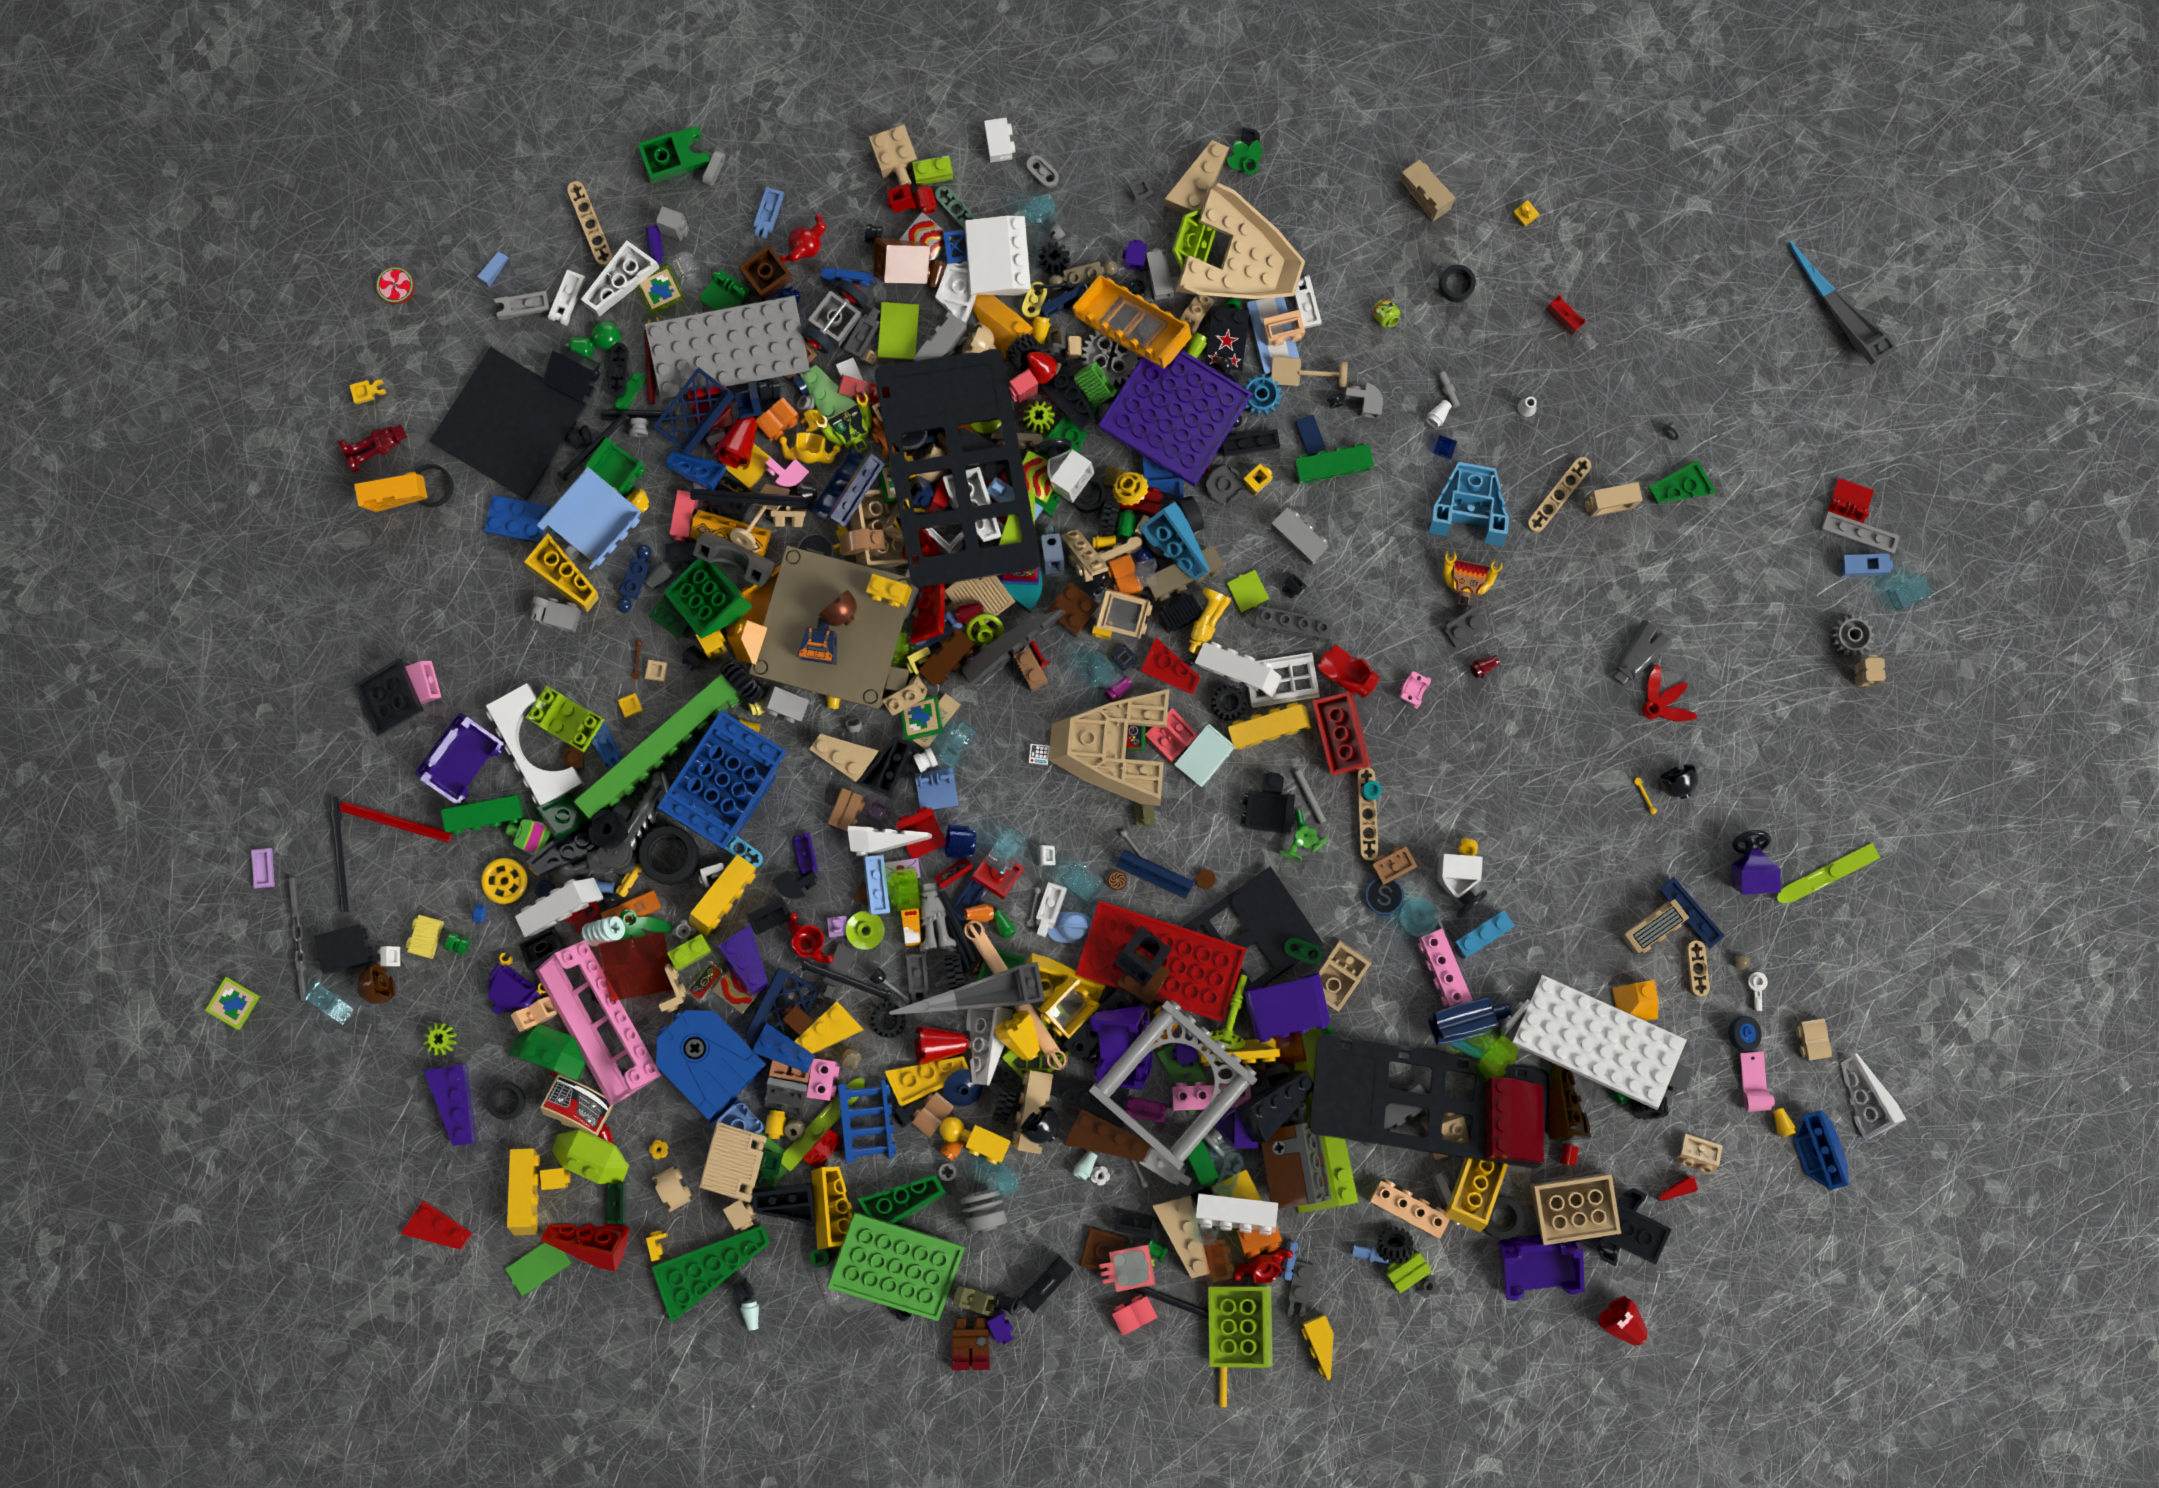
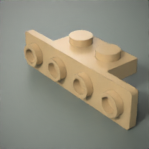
[1061,529,1108,582]

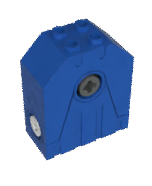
[656,1010,767,1122]

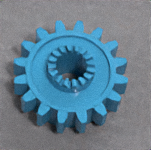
[1243,374,1282,417]

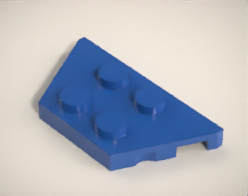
[1142,455,1184,499]

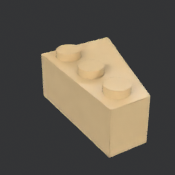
[1400,160,1455,222]

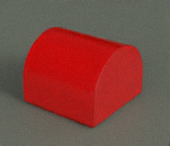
[1560,1144,1579,1166]

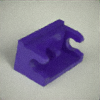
[792,832,819,876]

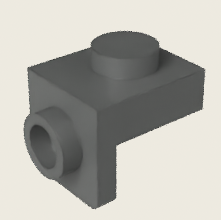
[1041,326,1067,355]

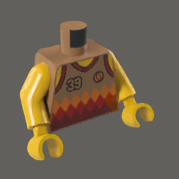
[1443,551,1503,606]

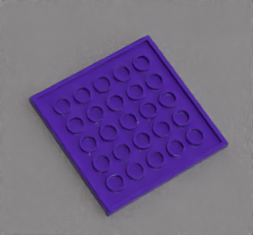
[1097,350,1253,487]

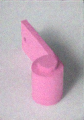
[1740,1051,1775,1112]

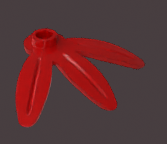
[1642,665,1697,722]

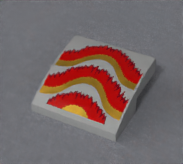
[899,212,952,264]

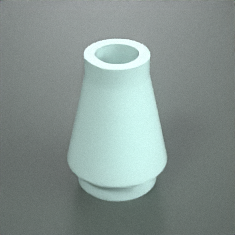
[1072,1150,1098,1181]
[740,1300,759,1330]

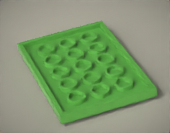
[827,1212,965,1321]

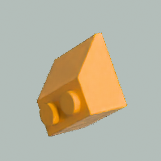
[727,619,767,664]

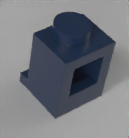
[909,475,934,508]

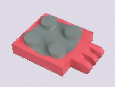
[1098,1245,1156,1292]

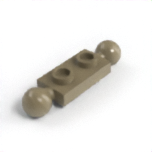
[1049,260,1118,290]

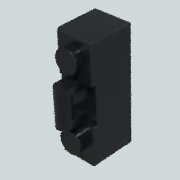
[1019,1255,1074,1313]

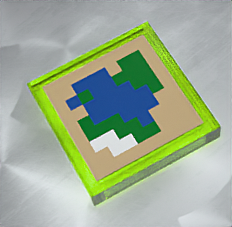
[637,265,685,315]

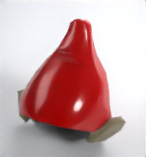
[1026,352,1062,384]

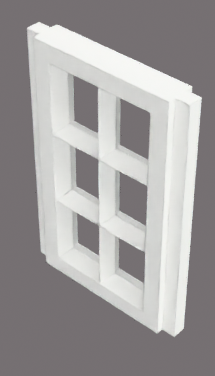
[1248,652,1320,708]

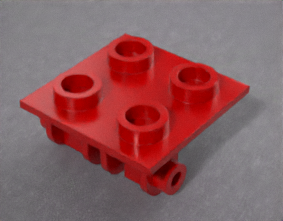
[1827,478,1874,523]
[802,1129,843,1169]

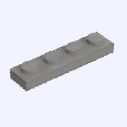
[1821,511,1900,555]

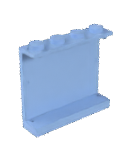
[537,467,641,570]

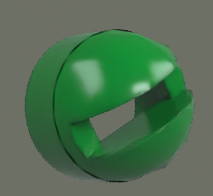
[1224,297,1240,309]

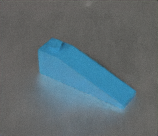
[1139,502,1210,581]

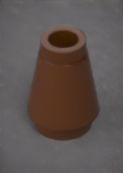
[928,260,946,289]

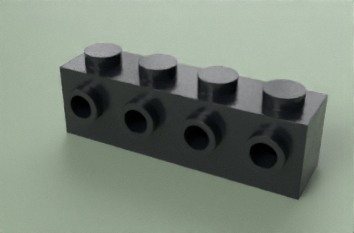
[1060,988,1134,1061]

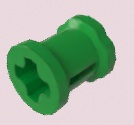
[1147,1238,1169,1263]

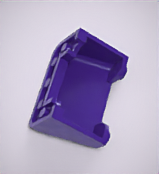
[415,713,504,805]
[1089,1006,1153,1090]
[1499,1235,1584,1301]

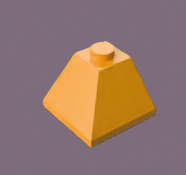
[1612,980,1658,1021]

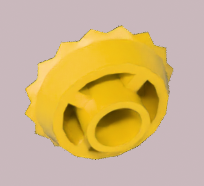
[1112,472,1149,506]

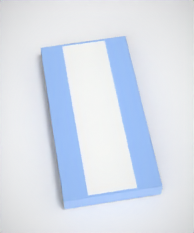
[1246,297,1299,375]

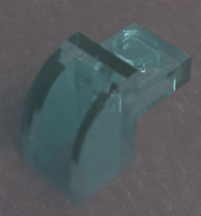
[938,720,977,768]

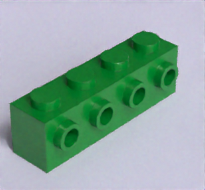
[1294,443,1374,485]
[441,793,525,835]

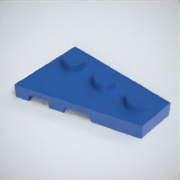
[666,450,726,490]

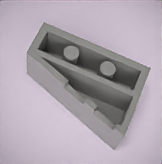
[913,311,968,361]

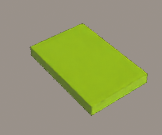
[878,302,919,361]

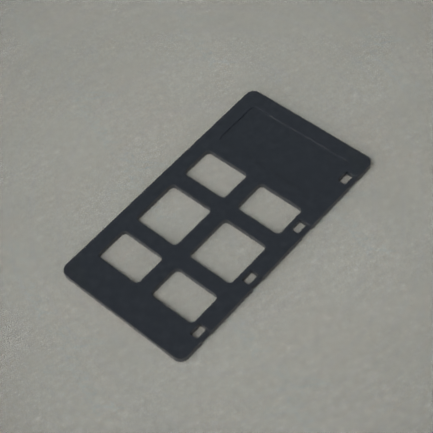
[875,349,1041,588]

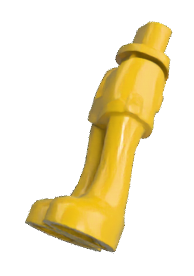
[1188,587,1231,655]

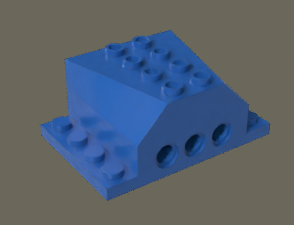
[657,710,787,850]

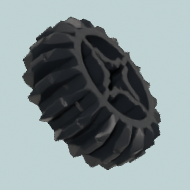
[720,657,765,705]

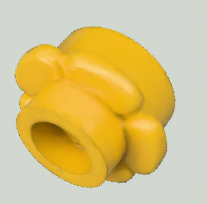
[649,1140,668,1159]

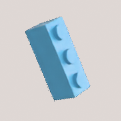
[1454,910,1515,959]

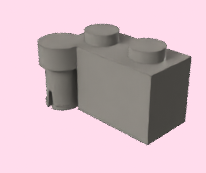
[529,596,581,633]

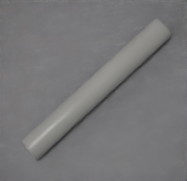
[1294,770,1326,824]

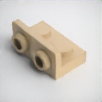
[1676,1133,1723,1174]

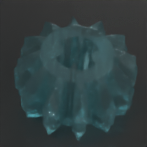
[1024,194,1057,224]

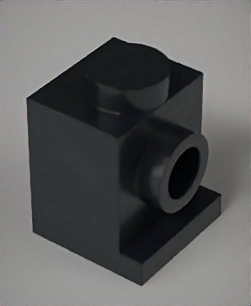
[1079,573,1107,601]
[1262,772,1284,794]

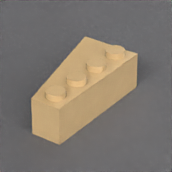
[1011,1069,1053,1154]
[1152,1196,1210,1278]

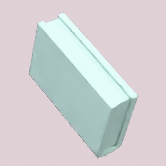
[1175,724,1235,787]

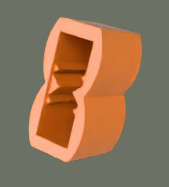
[756,397,799,441]
[1107,554,1143,600]

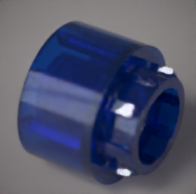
[945,824,976,859]

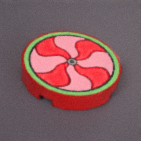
[376,267,415,304]

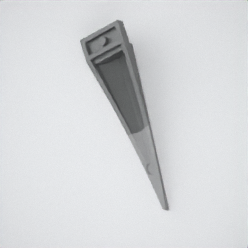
[889,962,1045,1015]

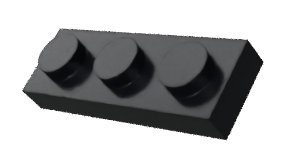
[1222,429,1280,457]

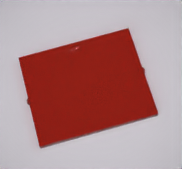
[598,932,674,1002]

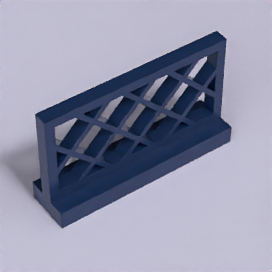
[653,367,735,456]
[1116,849,1194,899]
[743,968,820,1044]

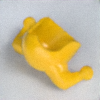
[779,432,841,464]

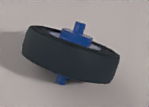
[1728,1016,1762,1051]

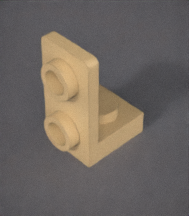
[1180,295,1215,336]
[883,674,928,715]

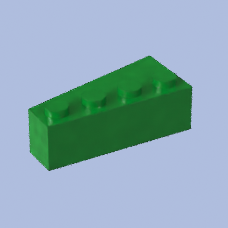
[858,1175,947,1225]

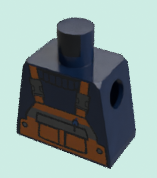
[797,618,837,665]

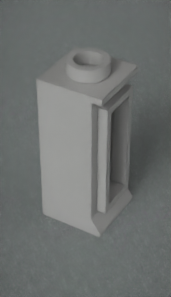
[1145,248,1174,301]

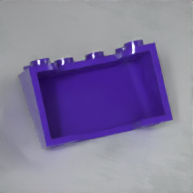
[1244,972,1331,1043]

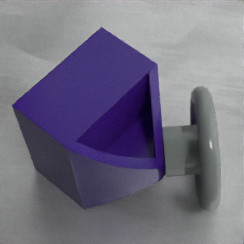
[1203,1108,1258,1157]

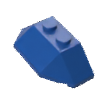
[1793,1110,1849,1190]

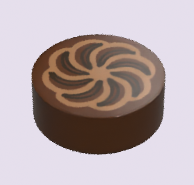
[1108,871,1127,891]

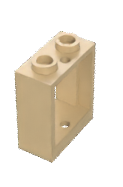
[1585,482,1643,517]

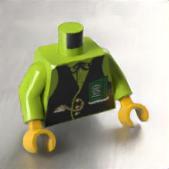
[814,393,873,453]

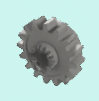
[1831,615,1875,657]

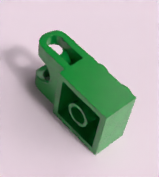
[637,126,711,185]

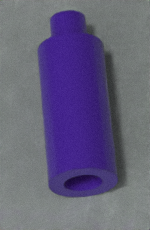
[645,225,664,264]

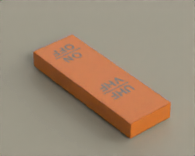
[600,890,662,922]

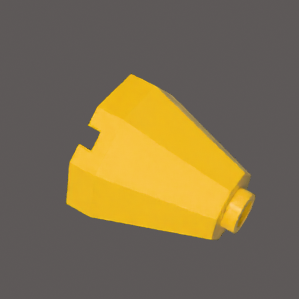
[994,1010,1040,1061]

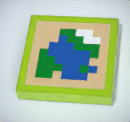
[205,977,261,1030]

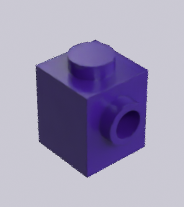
[1122,240,1147,271]
[1172,1038,1198,1067]

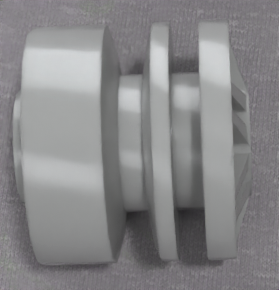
[960,1189,1008,1233]

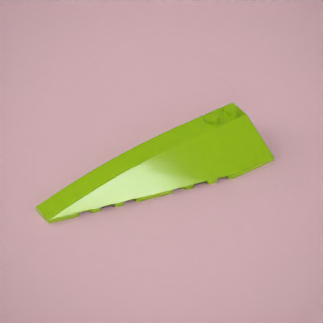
[1293,1027,1359,1213]

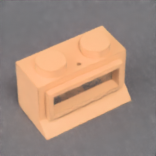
[1262,310,1305,347]

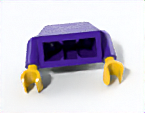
[488,953,547,1015]

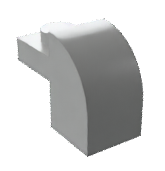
[1344,383,1383,419]

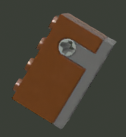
[1259,1122,1331,1209]

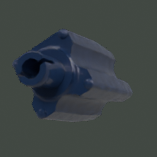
[1428,997,1511,1046]

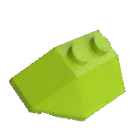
[1172,208,1216,270]
[552,1129,630,1184]

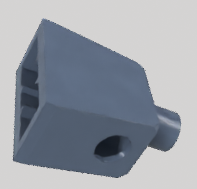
[1041,526,1064,575]

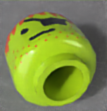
[1372,299,1400,327]

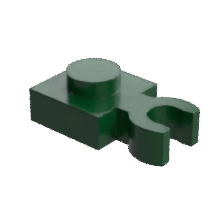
[758,1150,783,1188]

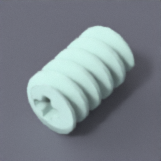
[582,916,625,946]

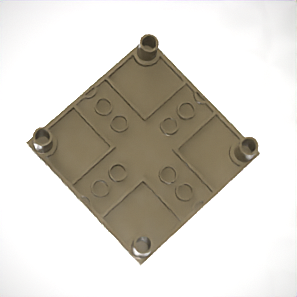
[749,546,915,709]

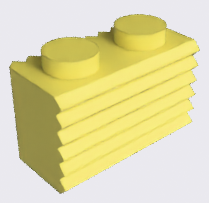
[406,915,444,959]

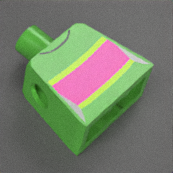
[506,819,553,856]

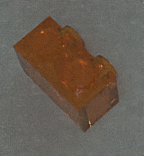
[1204,1238,1234,1282]

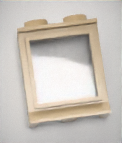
[1094,588,1152,639]

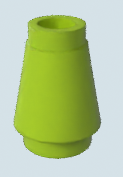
[1186,332,1208,358]

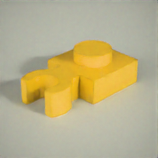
[350,379,386,405]

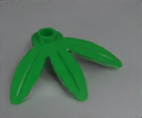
[615,909,674,966]

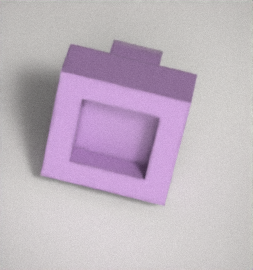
[827,916,847,938]

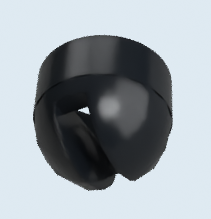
[895,1309,912,1322]

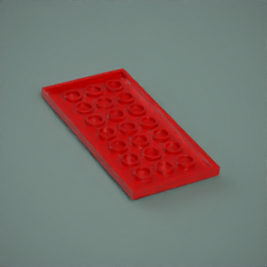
[1075,901,1247,1023]

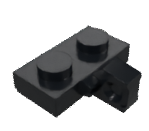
[665,541,698,573]

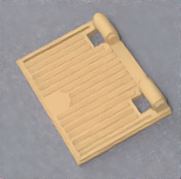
[944,576,1015,637]
[699,1122,767,1203]

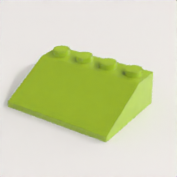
[1208,1285,1273,1368]

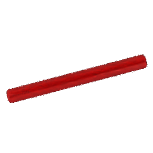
[339,802,452,843]

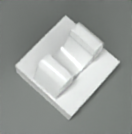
[377,946,400,967]

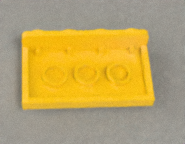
[1198,1038,1280,1066]

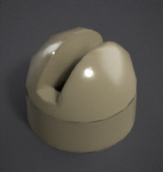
[1734,955,1750,970]

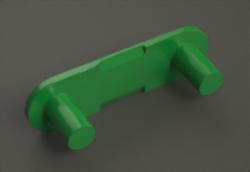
[613,373,645,410]

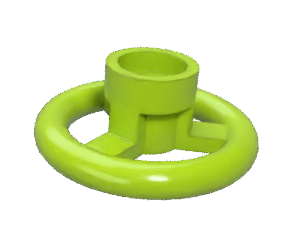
[966,614,1004,647]

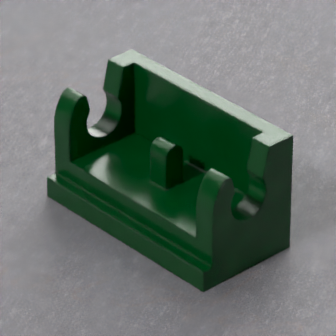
[606,1183,627,1224]

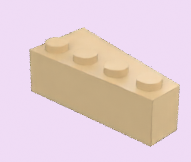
[1164,140,1229,215]

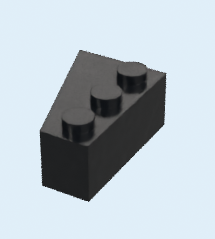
[856,736,917,800]
[752,1182,815,1226]

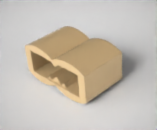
[1796,1018,1832,1061]

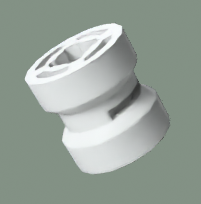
[913,748,938,773]

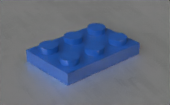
[484,495,549,543]

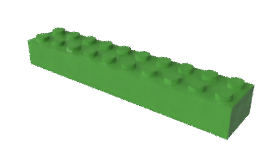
[574,674,741,820]

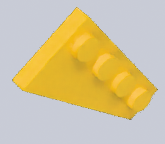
[885,1056,970,1106]

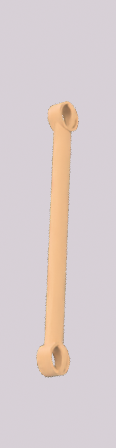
[964,921,1068,1070]

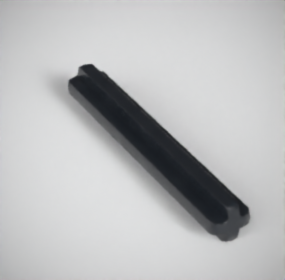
[600,409,676,422]

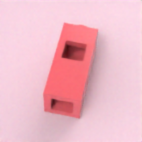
[670,490,698,543]

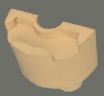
[652,1166,692,1212]

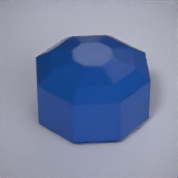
[472,904,487,923]

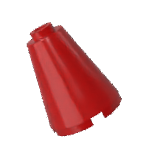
[713,417,758,470]
[915,1026,969,1065]

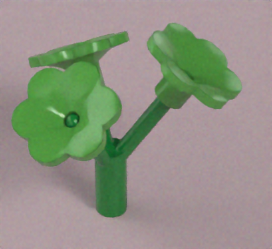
[1280,810,1329,861]

